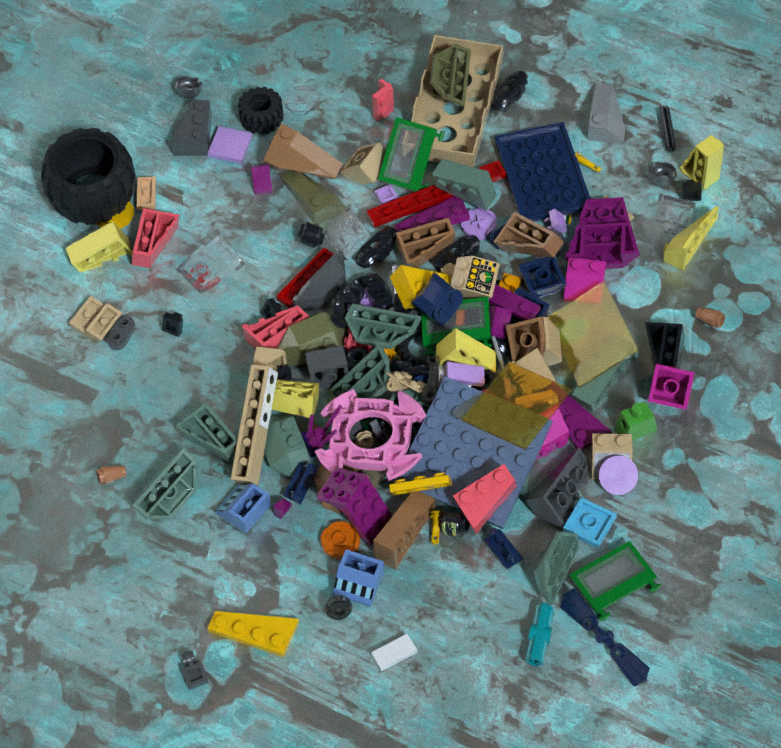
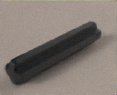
[660,106,676,152]

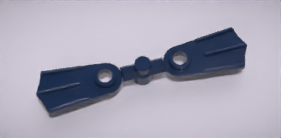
[560,588,650,686]

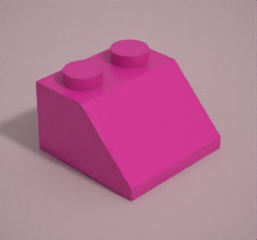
[564,257,606,305]
[648,363,695,410]
[536,405,569,460]

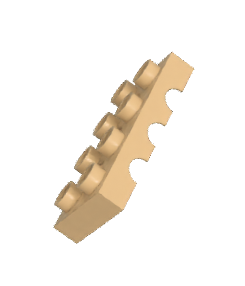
[402,35,503,167]

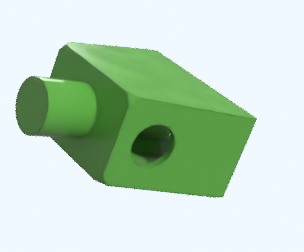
[615,402,657,441]

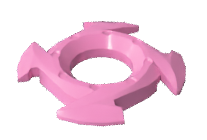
[315,389,426,481]

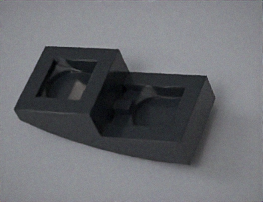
[360,273,392,307]

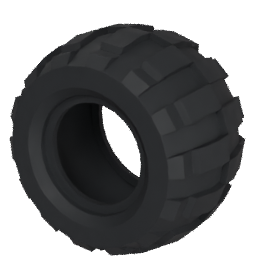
[41,128,136,225]

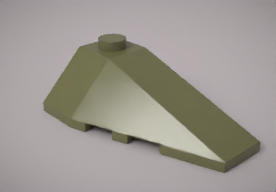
[279,170,347,225]

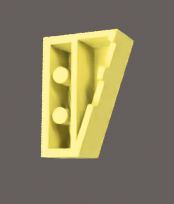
[679,135,724,191]
[66,221,133,273]
[436,328,496,373]
[272,380,319,418]

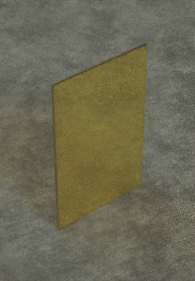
[548,282,639,388]
[461,362,572,450]

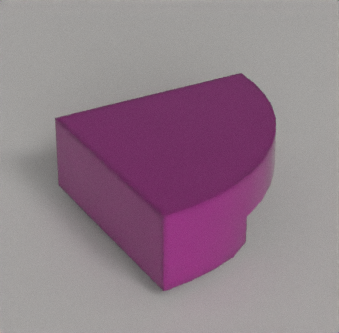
[273,499,292,519]

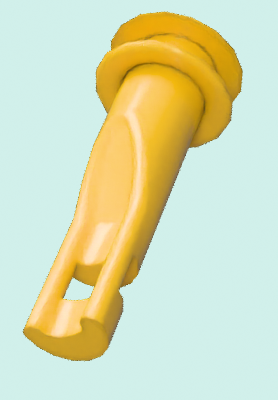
[574,151,602,173]
[430,510,443,545]

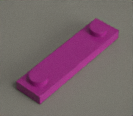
[489,284,541,321]

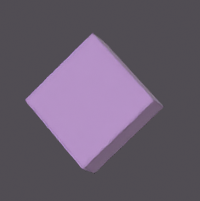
[374,184,399,205]

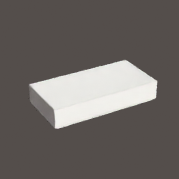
[371,634,417,672]

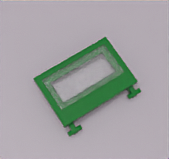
[378,117,444,191]
[422,296,492,357]
[569,541,661,621]

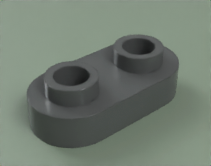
[107,316,135,350]

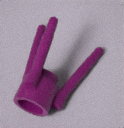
[305,405,342,448]

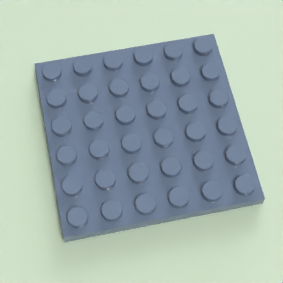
[395,376,553,529]

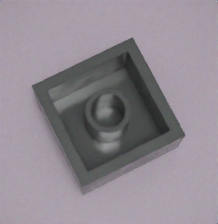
[305,346,348,391]

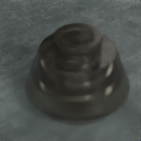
[325,593,352,620]

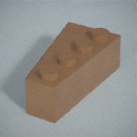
[373,491,436,570]

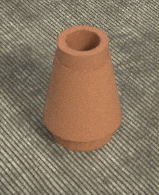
[695,308,725,329]
[96,465,127,485]

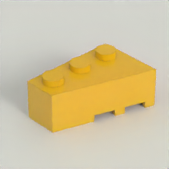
[390,265,452,309]

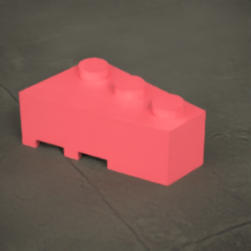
[132,208,179,268]
[242,306,309,350]
[453,464,517,535]

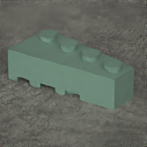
[572,332,636,412]

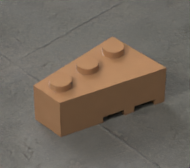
[494,211,564,258]
[396,218,455,268]

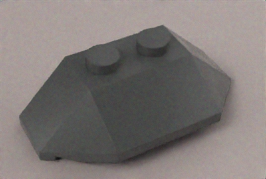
[292,250,347,311]

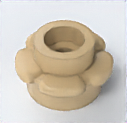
[356,430,375,449]

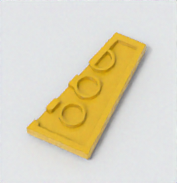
[207,611,299,657]

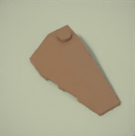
[263,123,343,180]
[506,317,546,398]

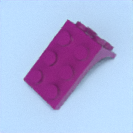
[316,468,392,545]

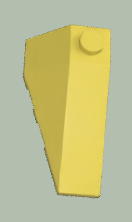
[662,206,719,270]

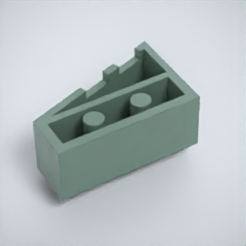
[432,159,497,211]
[175,402,238,463]

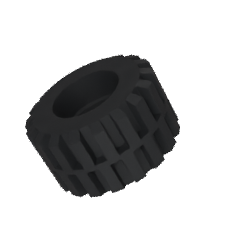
[238,87,284,134]

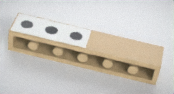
[231,365,278,486]

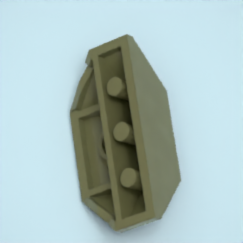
[430,44,471,106]
[276,311,349,366]

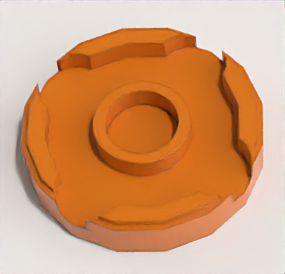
[321,521,361,560]

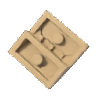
[69,296,122,341]

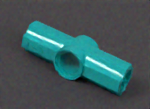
[525,603,554,667]

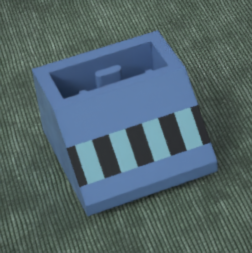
[215,483,271,534]
[332,550,385,607]

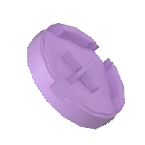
[461,208,497,240]
[598,455,638,495]

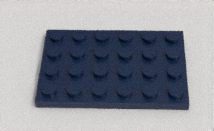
[494,122,591,222]

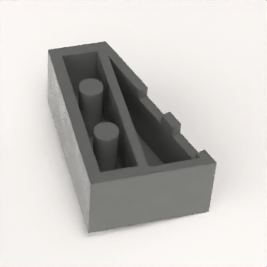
[171,100,212,156]

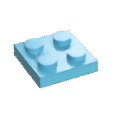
[563,497,617,549]

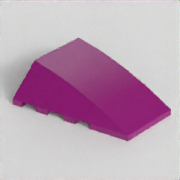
[565,197,640,269]

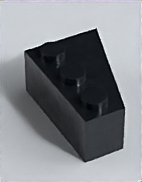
[645,322,685,368]

